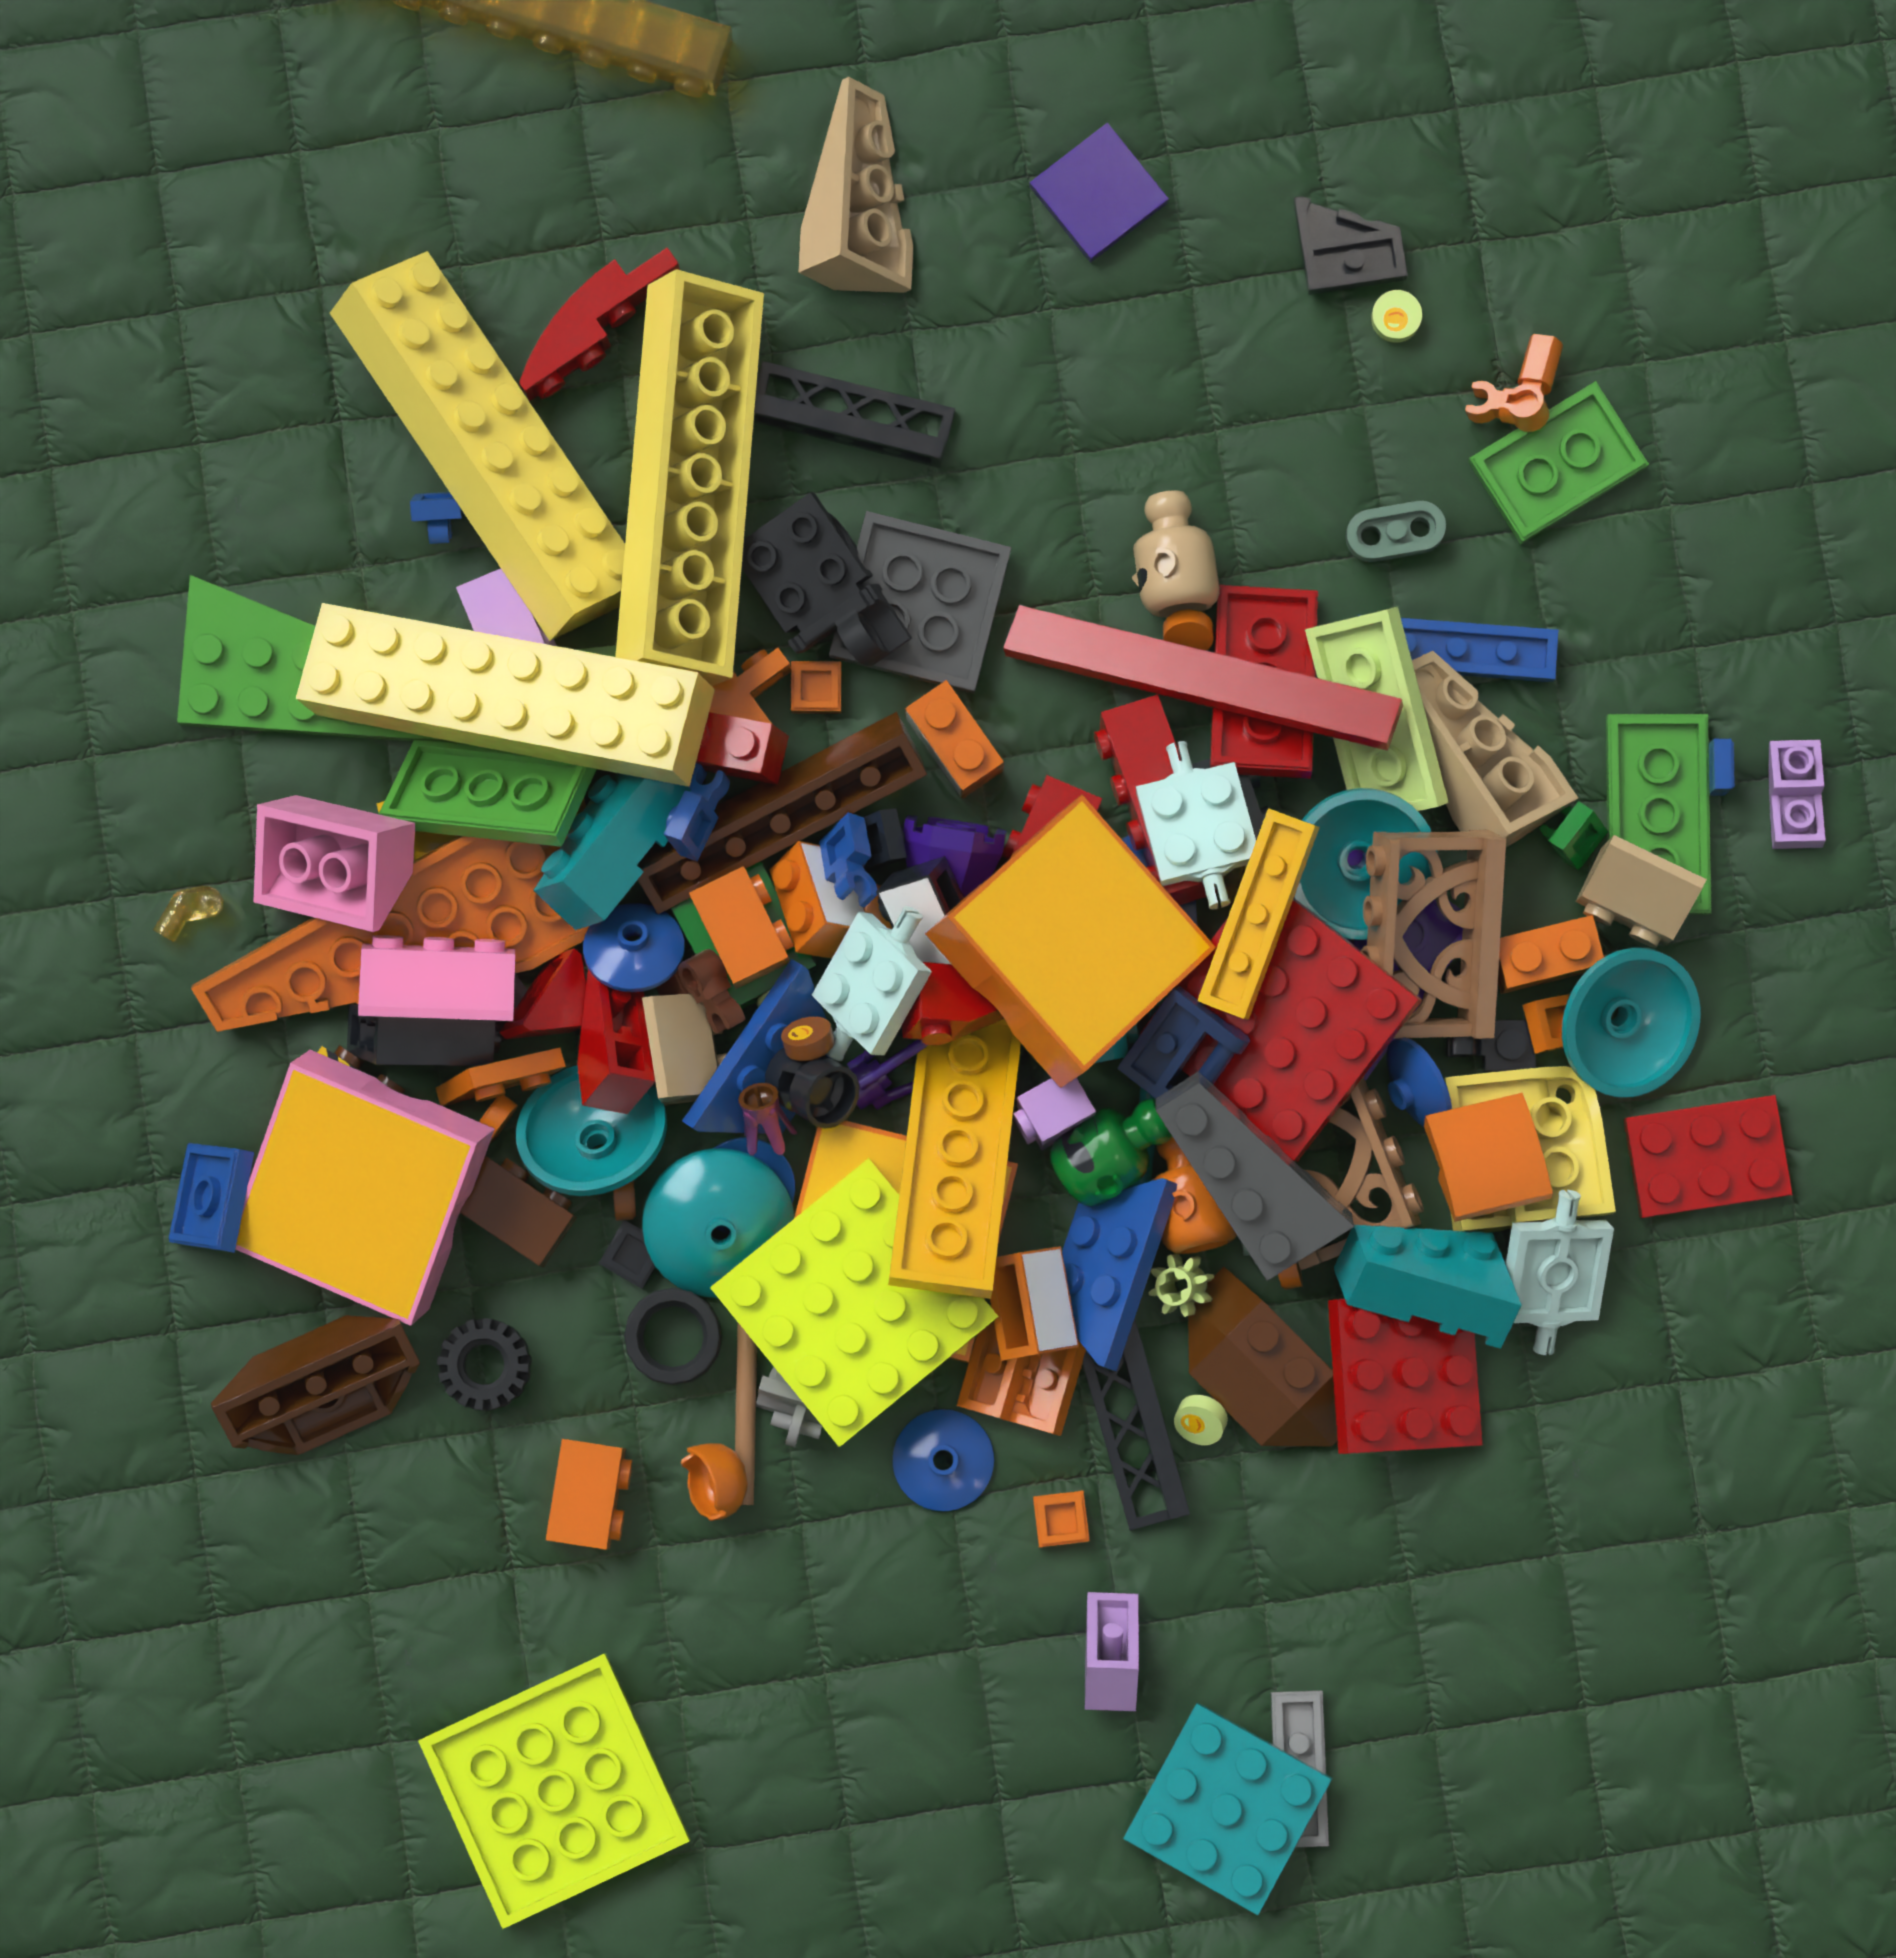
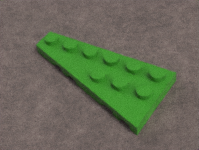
[177,575,458,743]

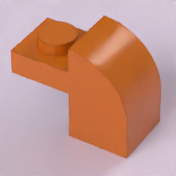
[709,648,791,724]

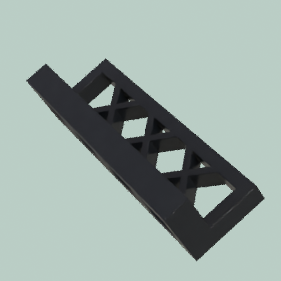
[753,361,955,468]
[1082,1318,1190,1530]

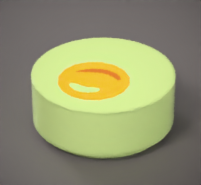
[1371,290,1422,343]
[1174,1395,1228,1445]

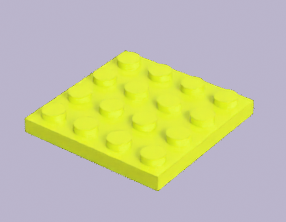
[710,1158,999,1447]
[418,1653,690,1929]

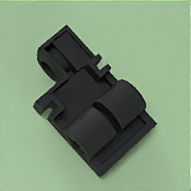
[742,492,912,667]

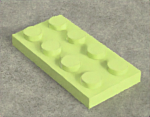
[1305,606,1449,811]

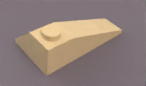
[798,77,913,293]
[1412,651,1578,847]

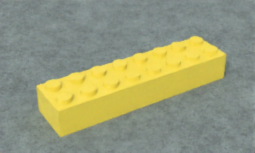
[330,251,625,641]
[615,269,764,686]
[296,603,715,787]

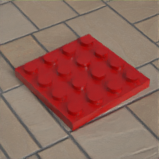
[1140,898,1422,1161]

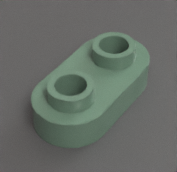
[1345,501,1446,562]

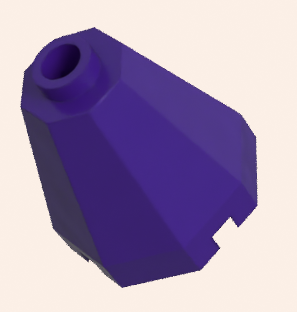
[903,815,1007,898]

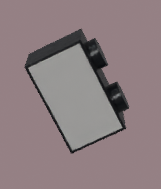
[876,856,964,965]

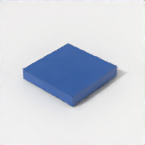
[169,1143,254,1253]

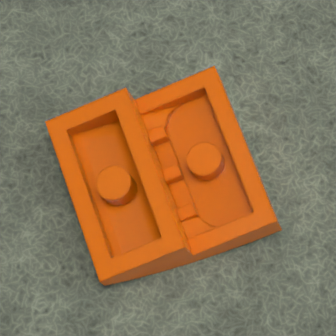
[1424,1093,1553,1222]
[956,1321,1086,1436]

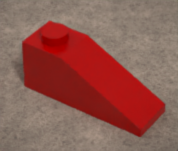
[902,962,1004,1046]
[577,969,655,1114]

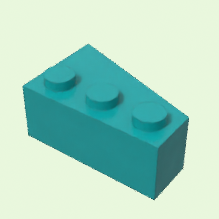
[533,773,691,930]
[1334,1225,1522,1349]

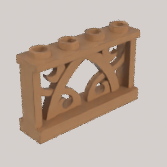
[1361,829,1506,1039]
[1298,1077,1424,1270]

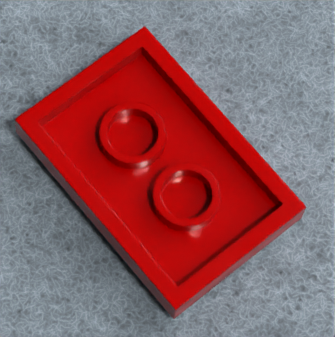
[1623,1095,1793,1219]

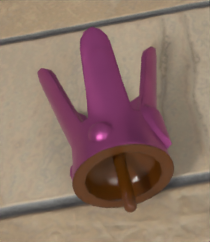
[739,1083,797,1156]

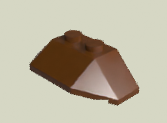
[1188,1267,1338,1446]
[211,1315,420,1455]

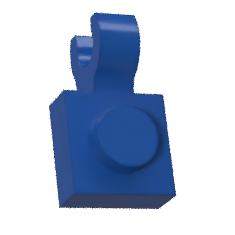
[664,763,730,861]
[819,812,878,908]

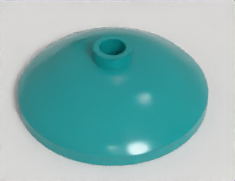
[1294,788,1438,940]
[1562,948,1701,1097]
[516,1065,667,1196]
[642,1148,794,1298]

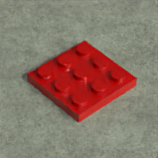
[1328,1299,1483,1454]

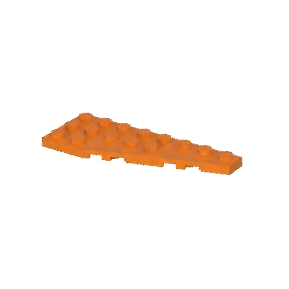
[191,836,589,1032]

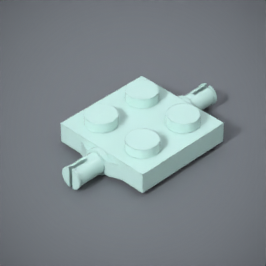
[1136,741,1256,909]
[812,906,932,1061]
[1506,1190,1614,1355]

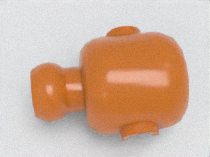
[1152,1137,1237,1254]

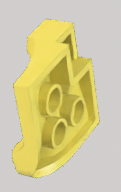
[1444,1066,1616,1233]

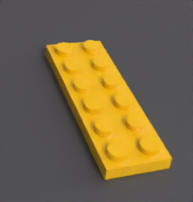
[888,1019,1021,1299]

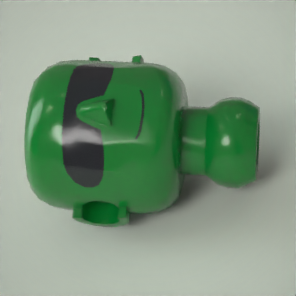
[1050,1099,1173,1207]

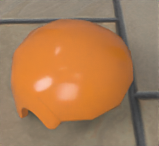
[681,1443,748,1521]

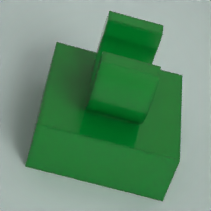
[1539,801,1608,871]

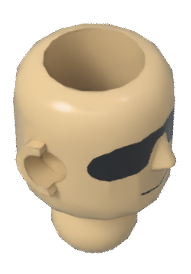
[1132,490,1220,618]

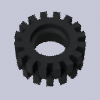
[437,1318,532,1411]

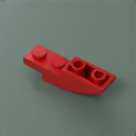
[519,247,680,401]

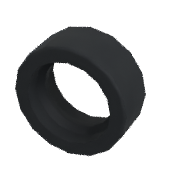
[624,1288,722,1385]

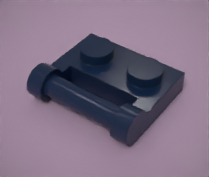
[1117,986,1250,1099]

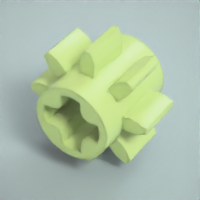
[1148,1254,1214,1317]

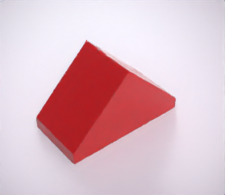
[499,948,586,1039]

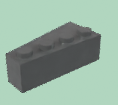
[1156,1072,1354,1281]

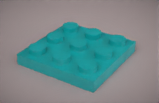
[1123,1703,1333,1915]

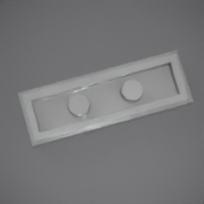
[1270,1690,1329,1847]

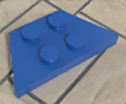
[682,959,832,1134]
[1062,1178,1178,1372]

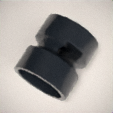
[765,1048,860,1129]

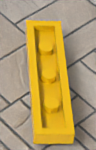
[1197,808,1320,1020]

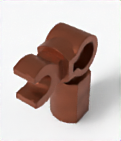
[656,949,746,1034]

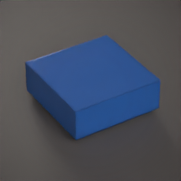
[1709,739,1735,796]

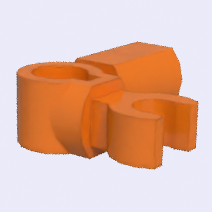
[1465,334,1563,432]

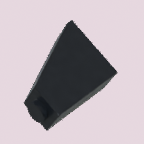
[347,1003,501,1066]

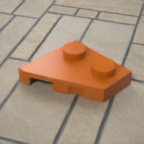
[436,1048,566,1106]

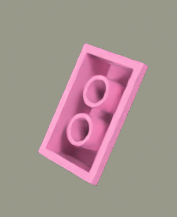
[253,795,415,932]
[358,935,515,1021]

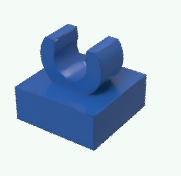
[410,492,464,544]

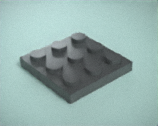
[829,511,1012,694]

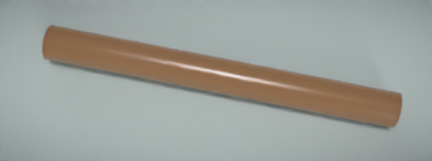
[735,1323,757,1505]

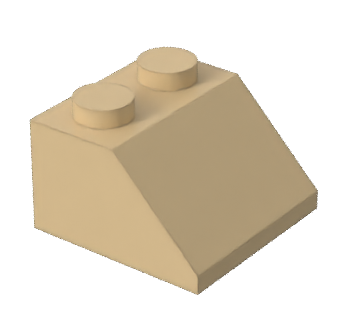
[1575,835,1707,948]
[642,994,727,1106]

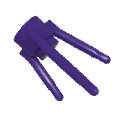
[847,1039,928,1110]

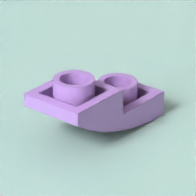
[1769,740,1826,849]

